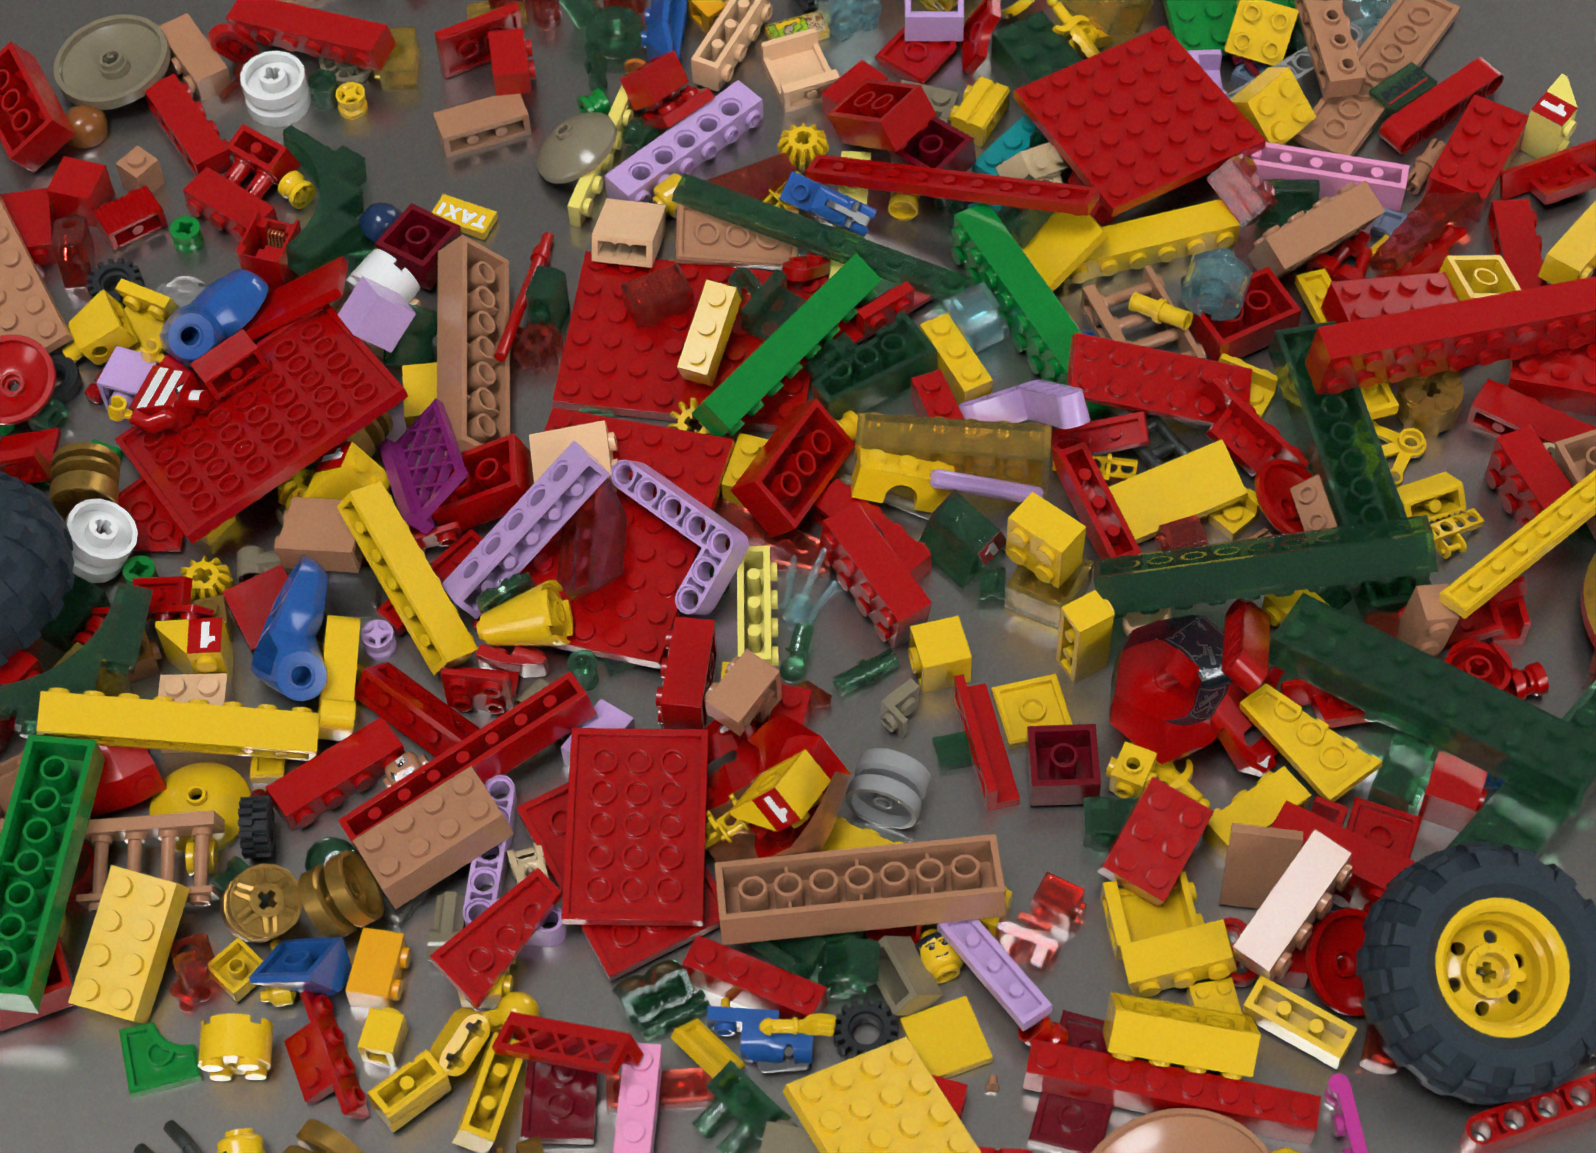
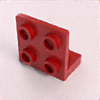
[0,428,61,484]
[441,666,520,714]

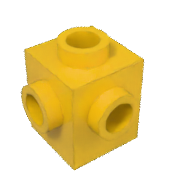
[1105,741,1158,801]

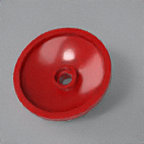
[0,334,56,425]
[1255,459,1335,545]
[1306,908,1368,1016]

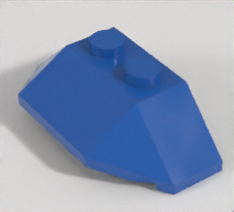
[641,0,689,65]

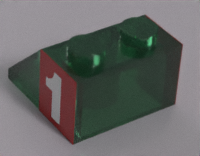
[919,489,1006,589]

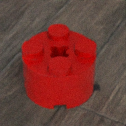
[1438,638,1512,718]

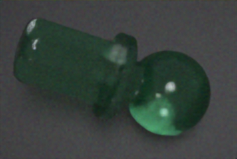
[780,623,814,683]

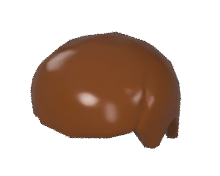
[65,104,108,149]

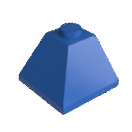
[249,937,352,995]

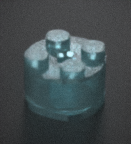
[815,0,882,42]
[1181,248,1252,321]
[942,282,1009,354]

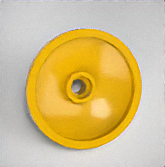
[149,762,251,854]

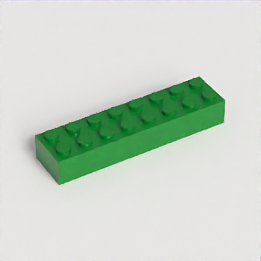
[951,203,1111,422]
[0,734,105,1013]

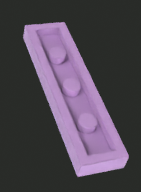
[937,919,1053,1031]

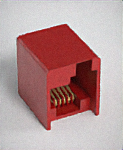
[236,210,307,292]

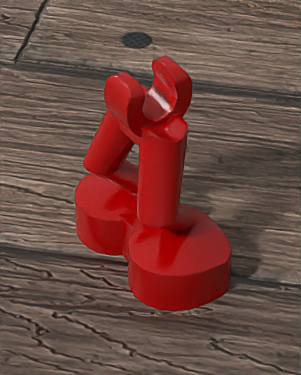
[1307,231,1372,282]

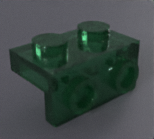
[1254,179,1320,229]

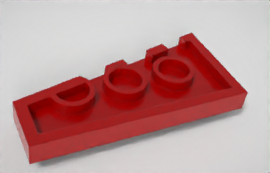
[430,868,562,1010]

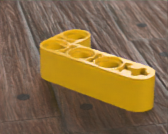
[317,615,360,741]

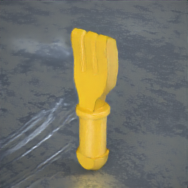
[759,1013,836,1037]

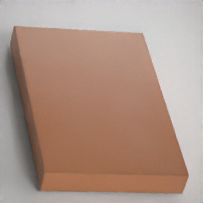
[1219,823,1303,909]

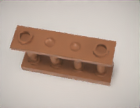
[1081,265,1206,359]
[76,810,225,914]

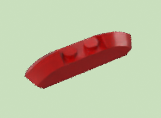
[1051,438,1144,581]

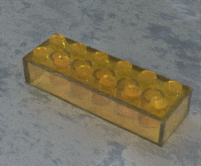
[855,412,1052,493]

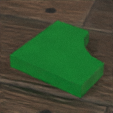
[119,1021,203,1099]

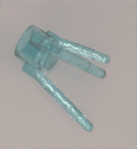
[1350,0,1391,26]
[779,548,838,627]

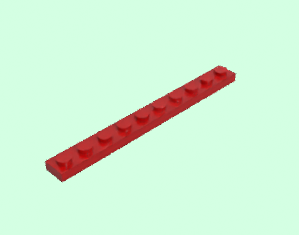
[805,154,1100,216]

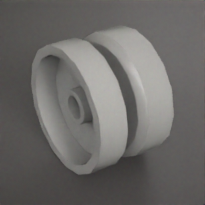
[845,748,931,829]

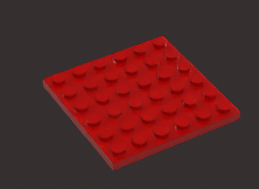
[1013,25,1266,217]

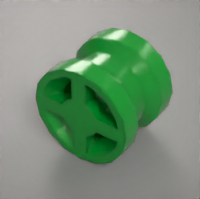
[576,88,611,115]
[170,216,204,255]
[123,555,159,593]

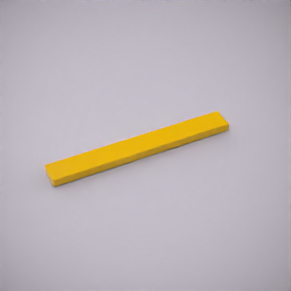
[1439,469,1596,619]

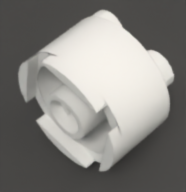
[345,249,420,304]

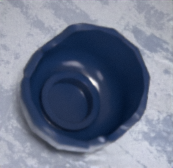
[358,202,402,242]

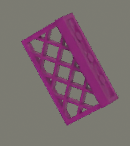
[378,398,468,534]

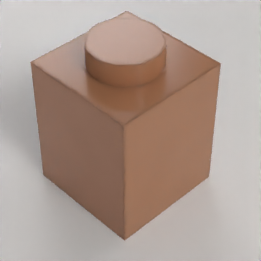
[115,145,165,193]

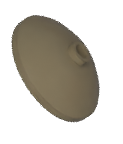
[536,112,617,183]

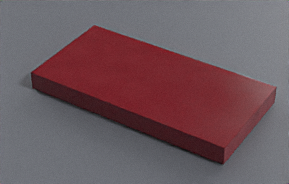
[1028,1010,1113,1153]

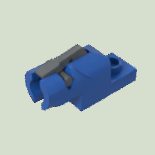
[779,171,877,237]
[707,1006,814,1073]

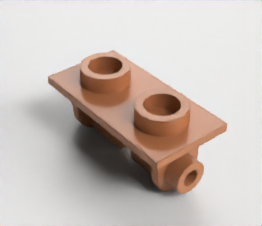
[1290,474,1339,545]

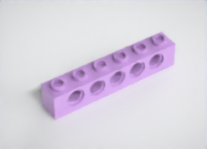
[604,80,763,203]
[442,440,610,619]

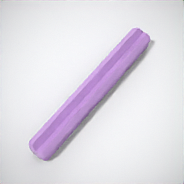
[930,469,1044,503]

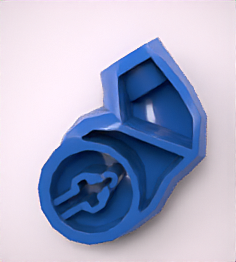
[250,555,328,701]

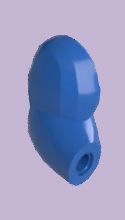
[159,269,268,369]

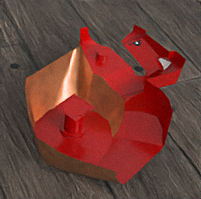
[704,715,851,862]

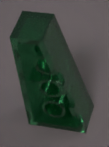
[812,310,938,420]

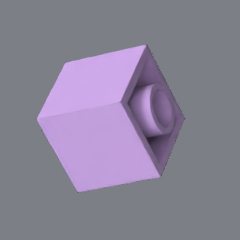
[338,276,416,353]
[96,346,160,410]

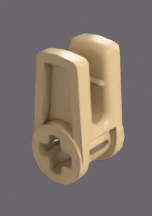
[506,843,549,884]

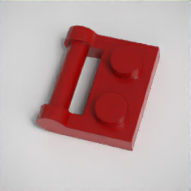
[641,85,715,130]

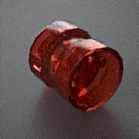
[531,0,562,30]

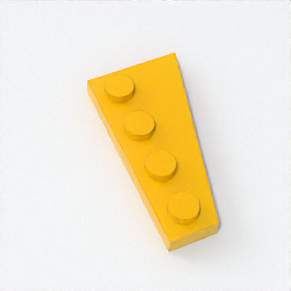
[1239,683,1383,802]

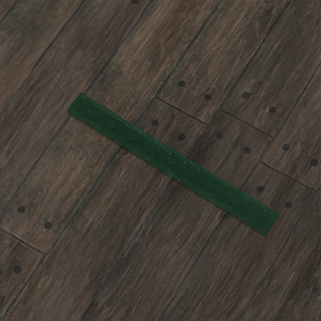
[672,173,970,306]

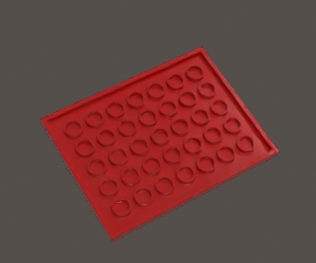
[552,251,827,432]
[114,304,409,544]
[472,407,735,669]

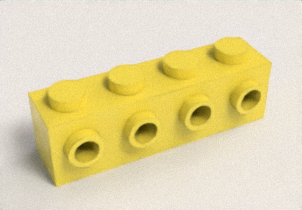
[737,546,779,666]

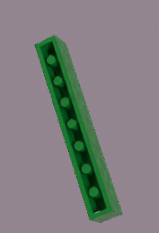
[692,253,882,437]

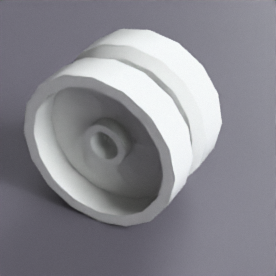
[240,51,311,127]
[65,499,138,583]

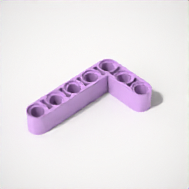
[958,379,1090,437]
[610,460,749,615]
[463,775,567,947]

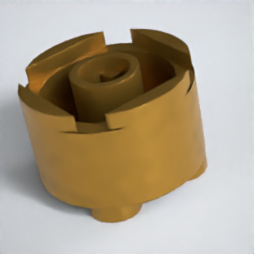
[1395,370,1464,438]

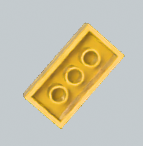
[68,865,190,1024]
[1103,992,1261,1080]

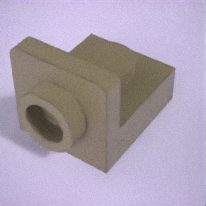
[880,678,920,738]

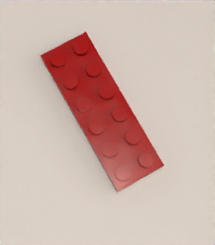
[1067,332,1252,426]

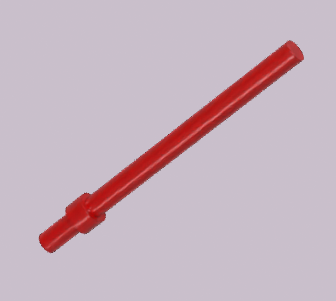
[494,232,554,362]

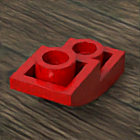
[475,643,550,678]

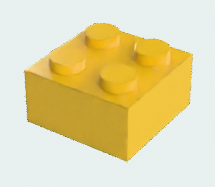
[205,937,263,1003]
[1186,978,1242,1015]

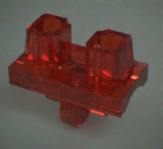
[996,907,1062,970]

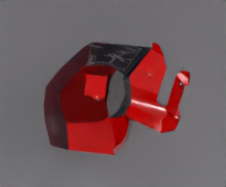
[1109,615,1287,776]

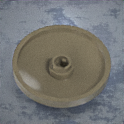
[54,14,171,110]

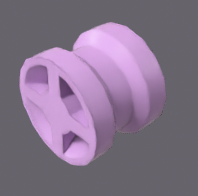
[361,620,397,661]

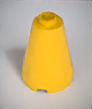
[477,580,573,646]

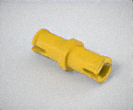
[1128,292,1193,331]

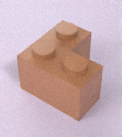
[705,649,782,736]

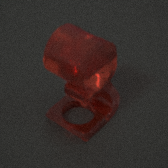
[170,933,215,990]

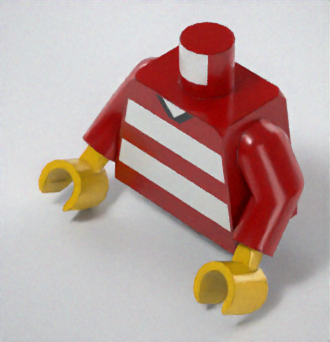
[107,338,210,433]

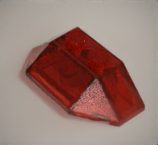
[557,478,627,600]

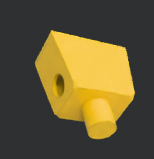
[62,289,138,365]

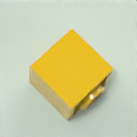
[908,615,972,693]

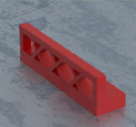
[354,662,480,757]
[953,674,1020,812]
[492,1012,644,1076]

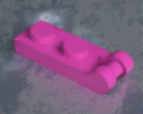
[1324,1074,1368,1153]

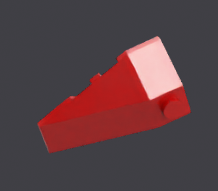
[90,745,166,818]

